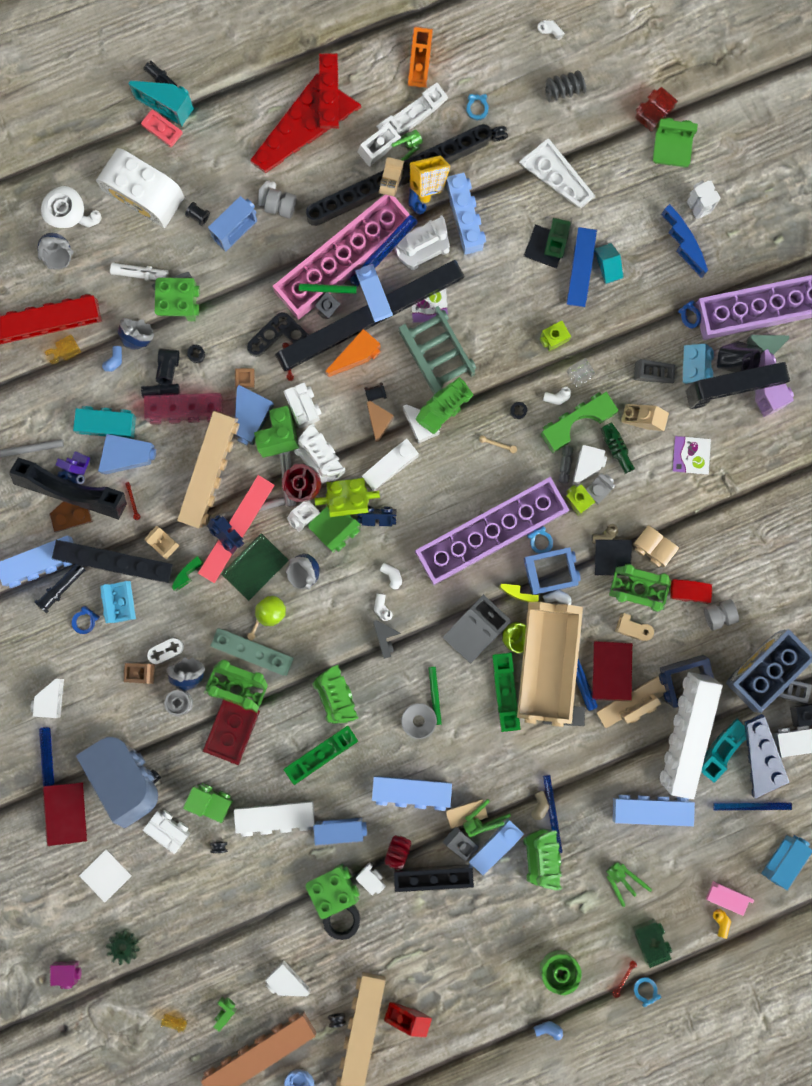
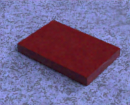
[592,641,633,702]
[202,699,260,766]
[43,782,87,846]

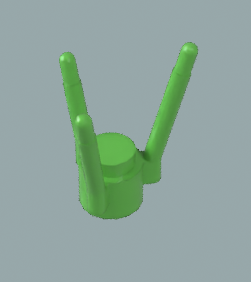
[391,129,423,161]
[463,799,511,837]
[606,862,652,907]

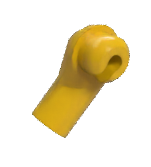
[713,909,731,939]

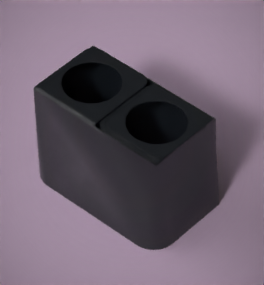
[717,341,762,372]

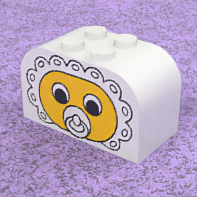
[96,148,185,229]

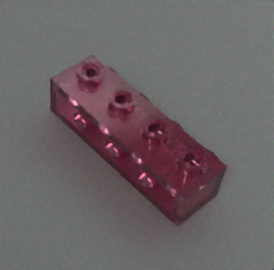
[144,393,223,425]

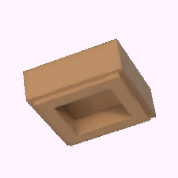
[235,368,255,388]

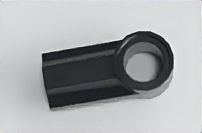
[155,349,180,386]

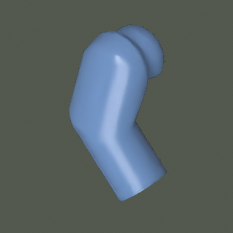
[102,346,122,372]
[533,1021,563,1040]

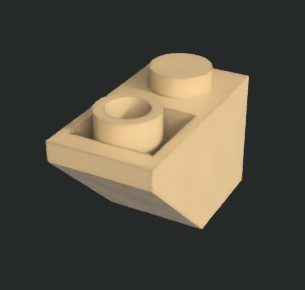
[621,404,669,431]

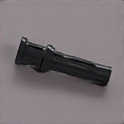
[34,565,86,613]

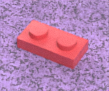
[141,109,183,148]

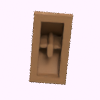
[367,401,394,442]
[124,663,155,684]

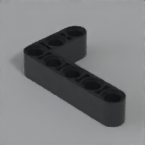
[686,362,790,409]

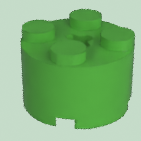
[540,950,582,995]

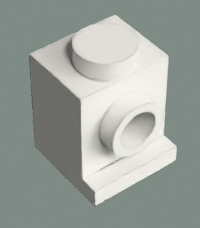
[355,862,386,895]

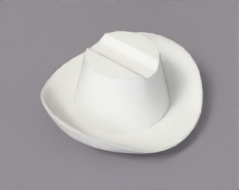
[41,186,84,228]

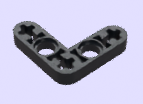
[247,312,309,357]

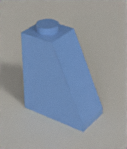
[235,385,274,446]
[98,434,156,475]

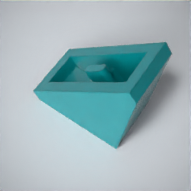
[594,243,624,284]

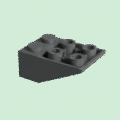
[443,594,511,664]

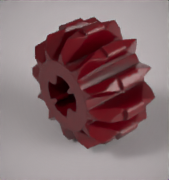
[385,835,411,870]

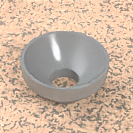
[401,703,437,739]

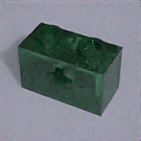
[632,919,672,968]

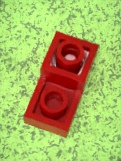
[670,579,712,604]

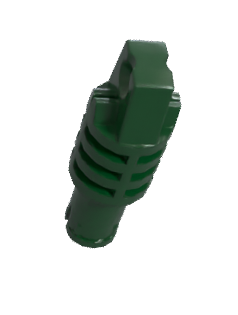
[601,423,635,475]

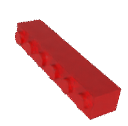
[0,294,102,345]

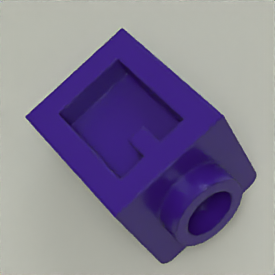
[55,451,90,475]

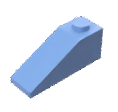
[355,264,393,322]
[469,818,524,875]

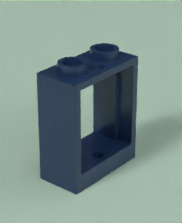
[659,655,714,708]

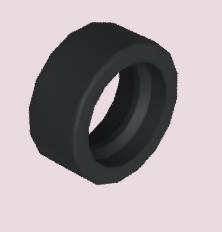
[323,905,361,940]

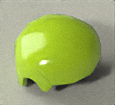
[255,595,286,626]
[502,622,526,653]

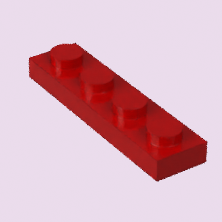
[319,53,339,129]

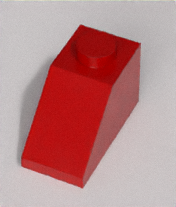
[384,1002,432,1038]

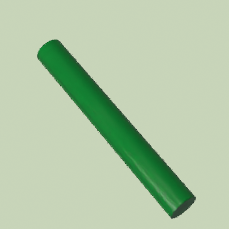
[299,283,357,294]
[428,667,442,725]

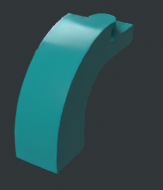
[701,718,746,783]

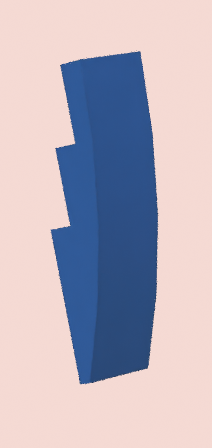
[661,204,708,278]
[566,227,597,307]

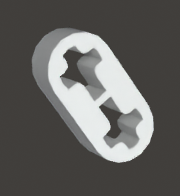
[147,638,184,664]

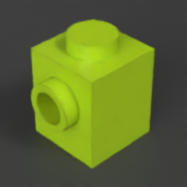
[540,320,571,351]
[564,484,595,516]

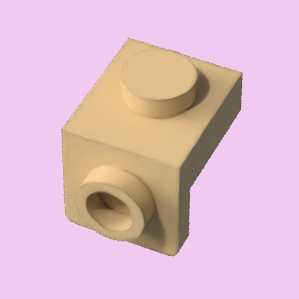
[144,526,179,560]

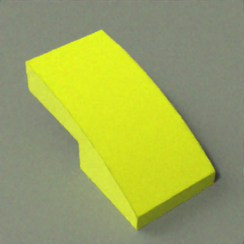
[499,584,539,603]

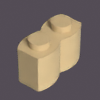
[633,525,679,568]

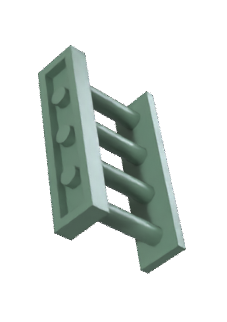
[399,306,476,395]
[210,628,294,676]

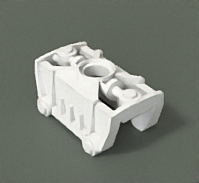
[393,215,450,271]
[294,423,345,484]

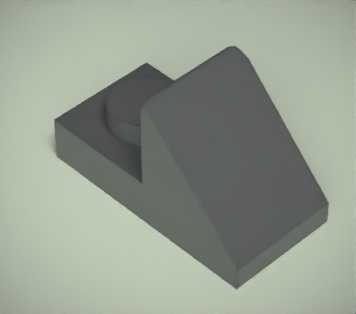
[373,620,401,659]
[443,827,479,861]

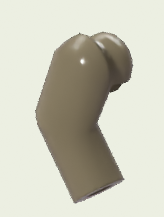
[592,524,618,544]
[531,791,549,820]

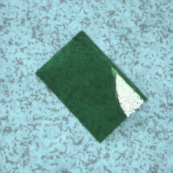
[221,533,289,601]

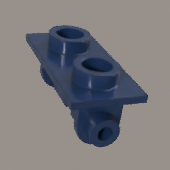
[358,506,397,527]
[207,515,245,555]

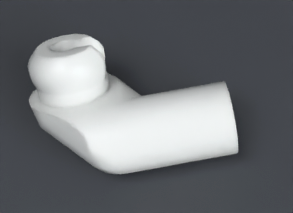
[258,180,276,206]

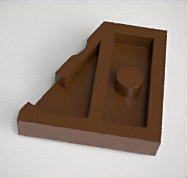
[50,501,93,533]

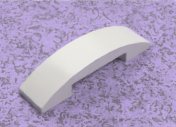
[376,83,448,136]

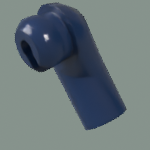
[57,469,85,484]

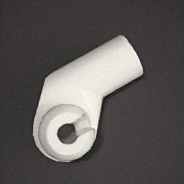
[537,21,565,40]
[78,210,102,227]
[543,387,571,405]
[380,563,402,589]
[543,590,572,605]
[374,594,393,621]

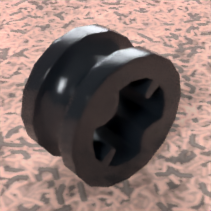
[491,126,508,142]
[187,345,205,363]
[510,402,527,420]
[210,841,228,853]
[328,1013,347,1028]

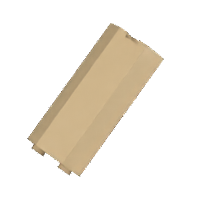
[517,602,583,727]

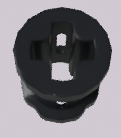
[185,202,210,226]
[364,382,387,402]

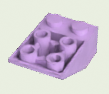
[755,349,794,417]

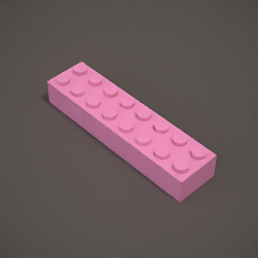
[273,195,414,320]

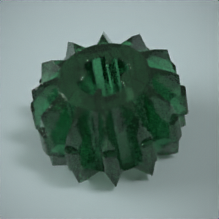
[106,930,140,965]

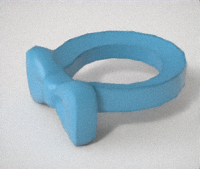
[466,94,489,121]
[527,526,553,554]
[634,978,661,1007]

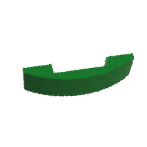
[492,653,521,732]
[283,725,359,785]

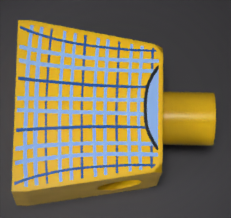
[410,155,451,203]

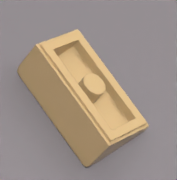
[446,799,488,829]

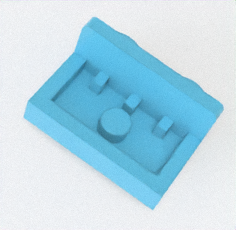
[683,344,714,384]
[100,581,136,623]

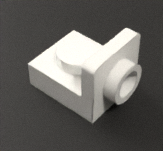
[287,501,320,532]

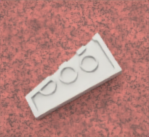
[519,138,595,209]

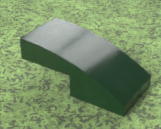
[544,218,571,259]

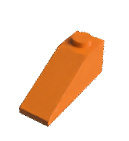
[408,26,433,88]
[325,329,381,377]

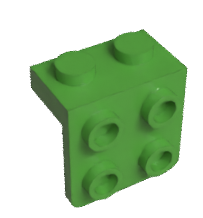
[653,118,698,167]
[154,278,200,321]
[308,507,361,553]
[306,863,360,919]

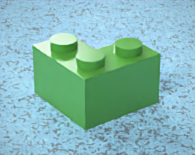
[254,406,300,458]
[183,783,233,823]

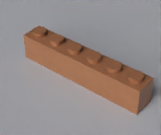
[201,1012,316,1086]

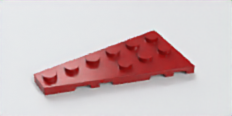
[250,73,362,173]

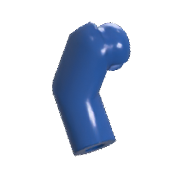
[408,188,427,214]

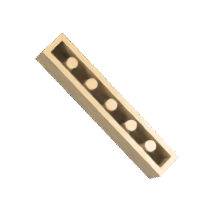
[177,411,240,528]
[336,972,386,1086]

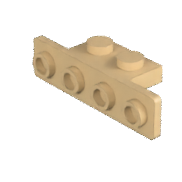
[596,675,666,728]

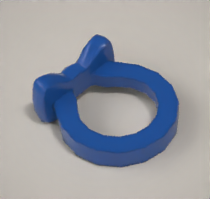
[678,300,701,329]
[72,606,100,634]

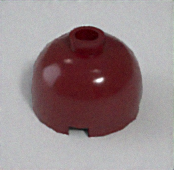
[282,464,321,502]

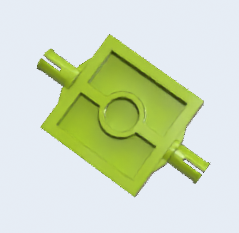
[314,478,380,517]

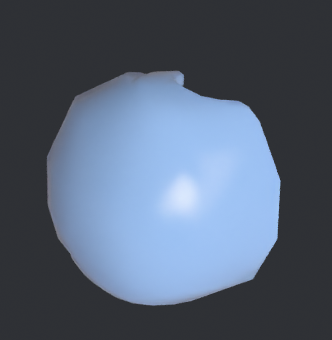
[284,1069,314,1086]

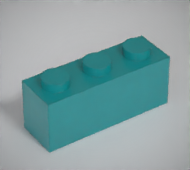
[73,406,136,439]

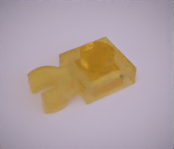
[45,334,82,364]

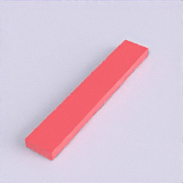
[198,475,275,583]

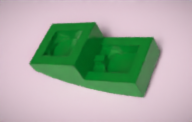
[172,556,204,592]

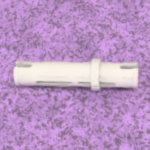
[110,262,169,281]

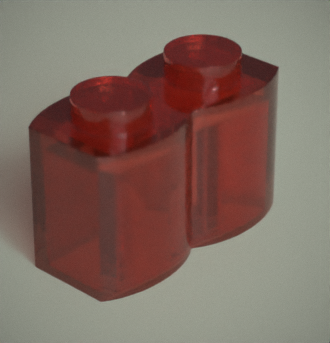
[635,86,678,132]

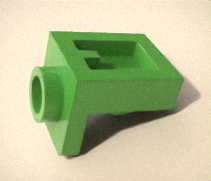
[213,997,237,1032]

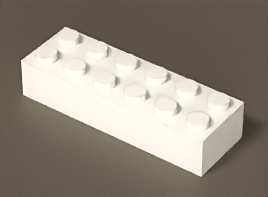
[660,672,722,799]

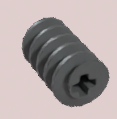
[545,70,587,102]

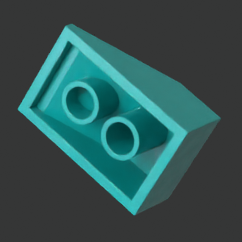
[128,81,194,127]

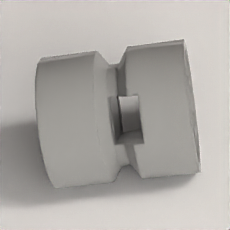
[264,188,297,219]
[704,599,739,631]
[164,690,193,716]

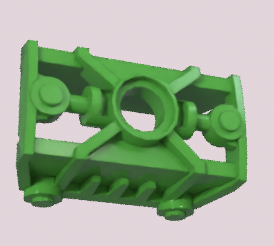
[415,377,473,434]
[609,564,671,612]
[204,660,268,713]
[312,665,358,724]
[523,829,562,890]

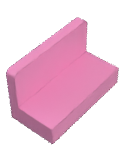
[706,881,754,916]

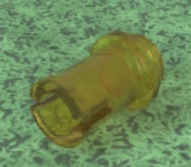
[161,1013,188,1033]

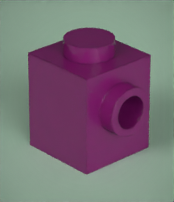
[50,961,81,989]

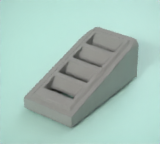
[778,680,812,705]

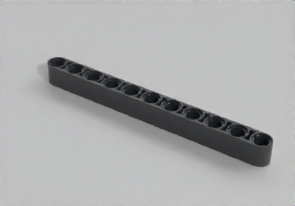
[306,124,492,226]
[275,260,465,372]

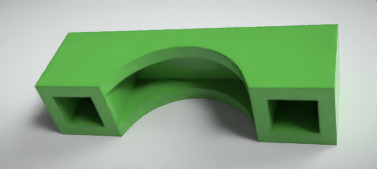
[540,391,619,454]

